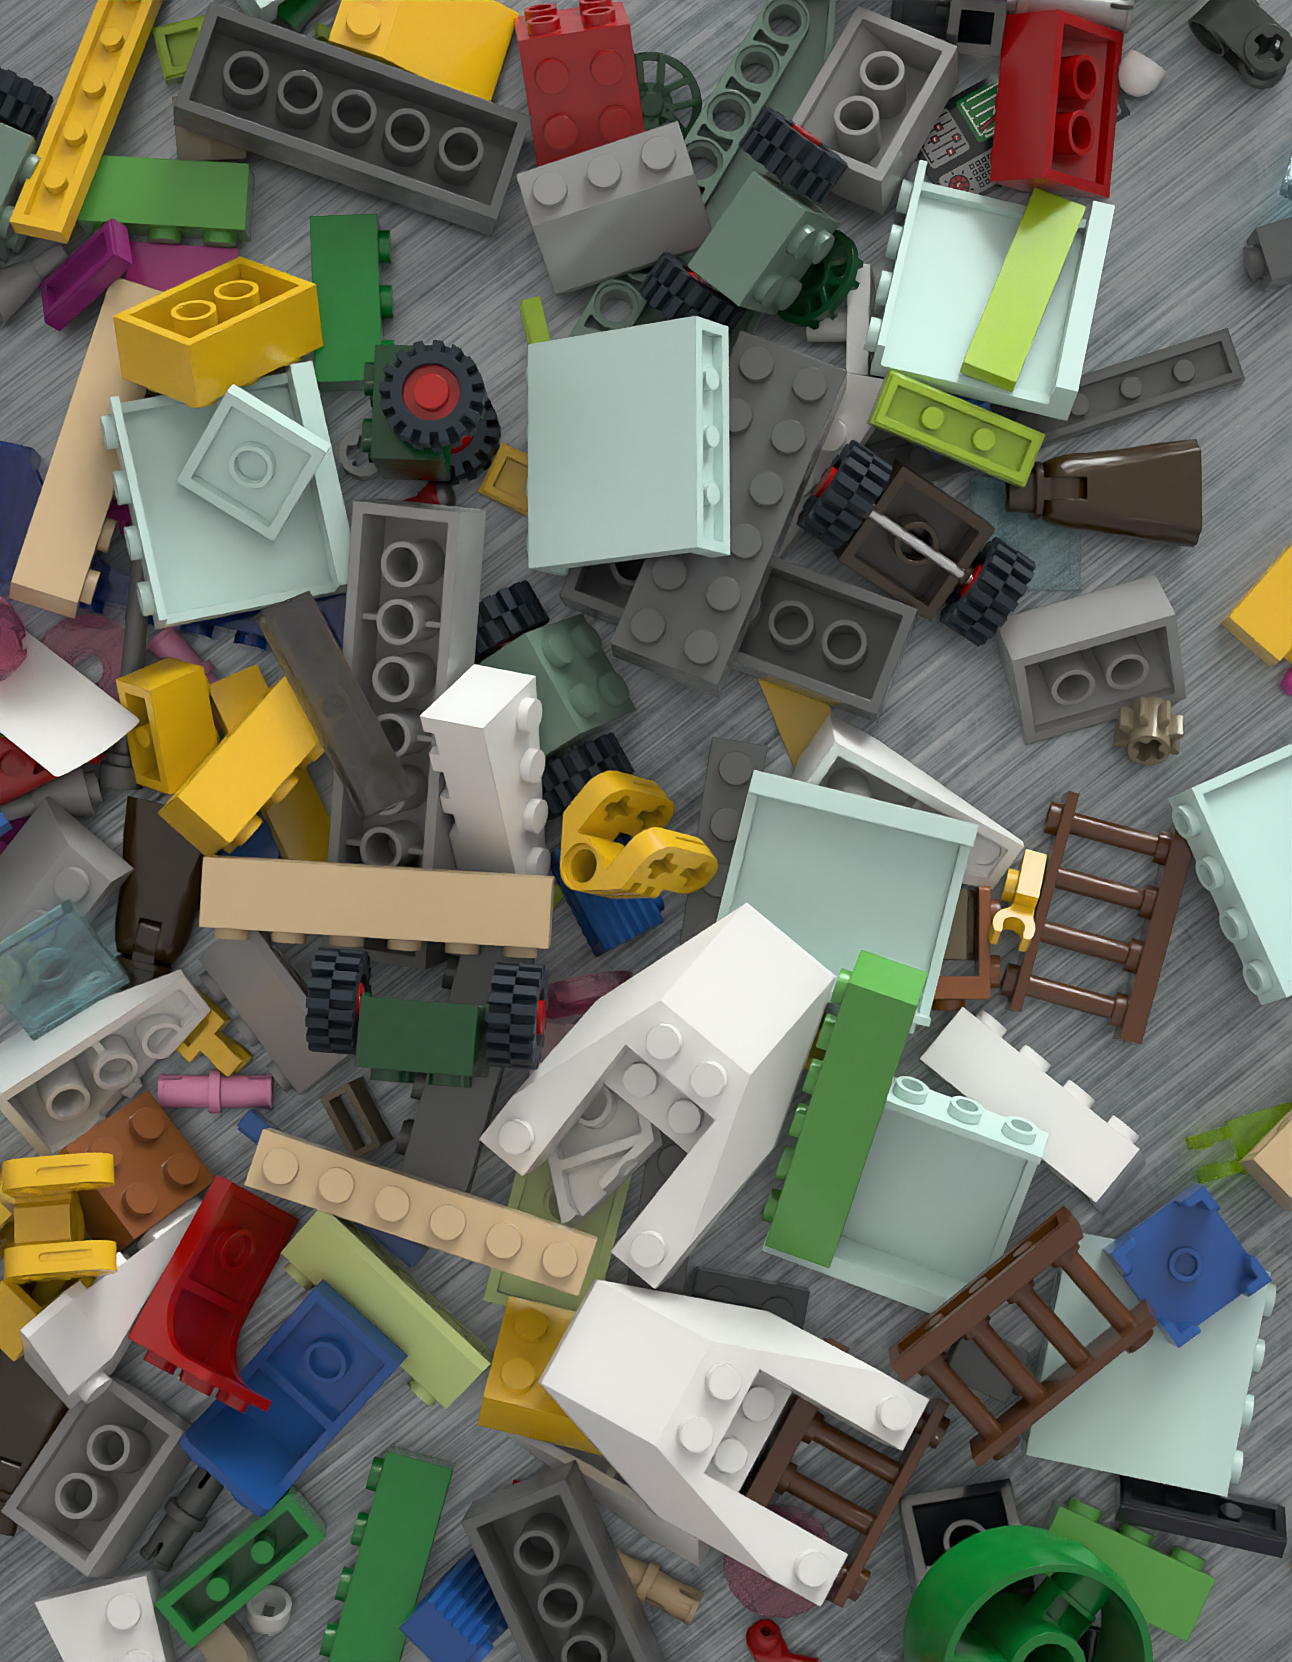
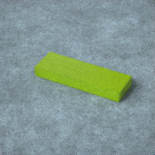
[866,370,1046,488]

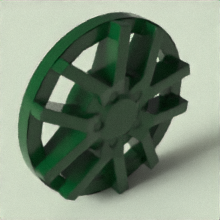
[634,52,702,140]
[777,230,863,330]

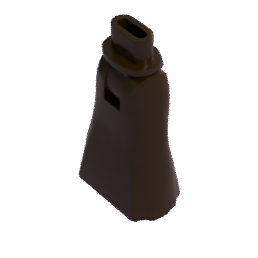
[1005,439,1202,548]
[114,796,224,991]
[0,1349,69,1536]

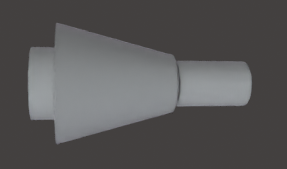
[0,243,69,324]
[0,766,103,821]

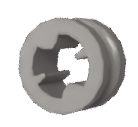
[338,428,380,481]

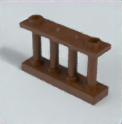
[999,791,1193,1045]
[888,1205,1158,1467]
[741,1338,950,1608]

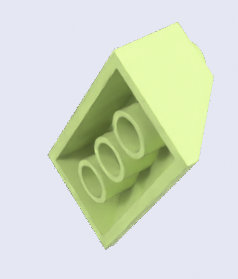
[281,1210,494,1409]

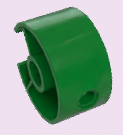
[903,1525,1153,1662]

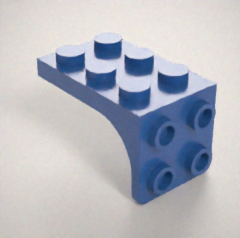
[179,1279,408,1517]

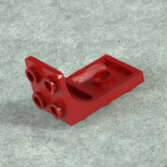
[514,0,645,167]
[128,1174,299,1413]

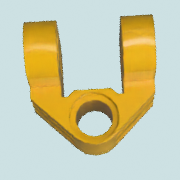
[560,770,719,899]
[2,1153,117,1284]

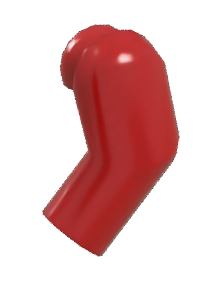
[746,1619,819,1662]

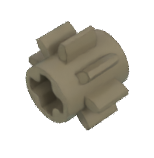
[1114,696,1184,765]

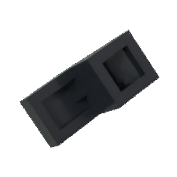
[890,0,1008,57]

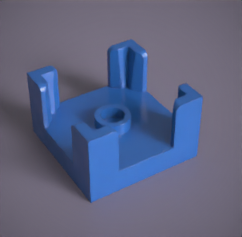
[1102,1183,1272,1348]

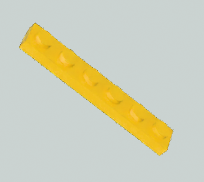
[9,0,163,244]

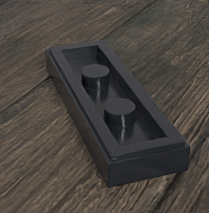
[1115,1474,1287,1558]

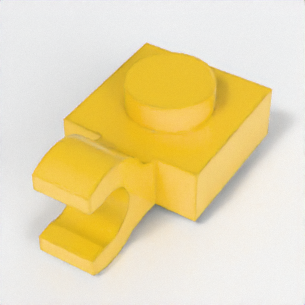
[988,849,1047,952]
[175,982,253,1077]

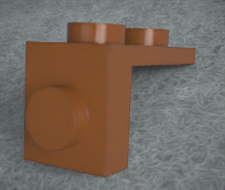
[932,886,1001,1011]

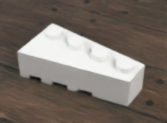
[420,664,551,876]
[920,1007,1146,1216]
[34,1567,177,1662]

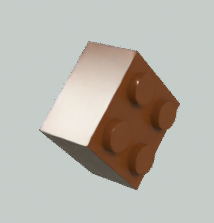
[57,1090,215,1253]

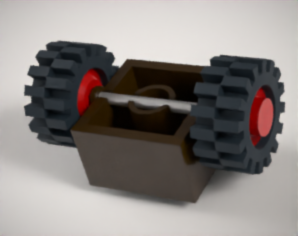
[796,440,1036,647]

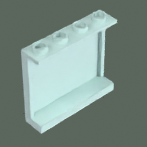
[863,160,1115,421]
[525,316,730,576]
[100,361,351,630]
[1168,744,1292,1005]
[716,770,979,1034]
[761,1076,1049,1314]
[1020,1232,1276,1497]

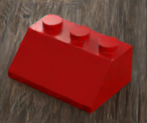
[990,9,1124,199]

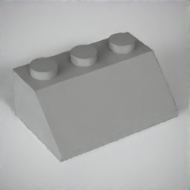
[792,6,959,215]
[516,121,712,297]
[996,575,1187,744]
[0,796,134,1007]
[198,930,356,1095]
[1,1374,192,1578]

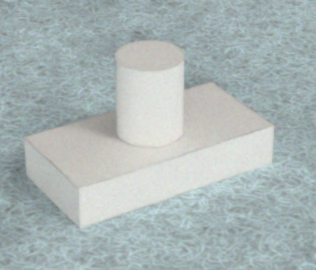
[806,264,875,377]

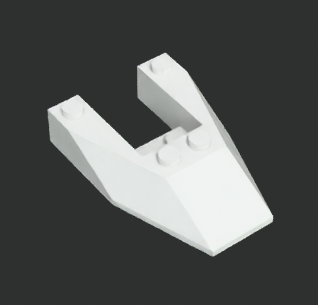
[479,903,836,1289]
[538,1279,929,1607]

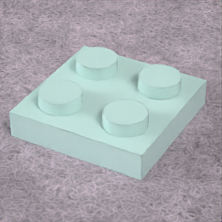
[176,384,332,542]

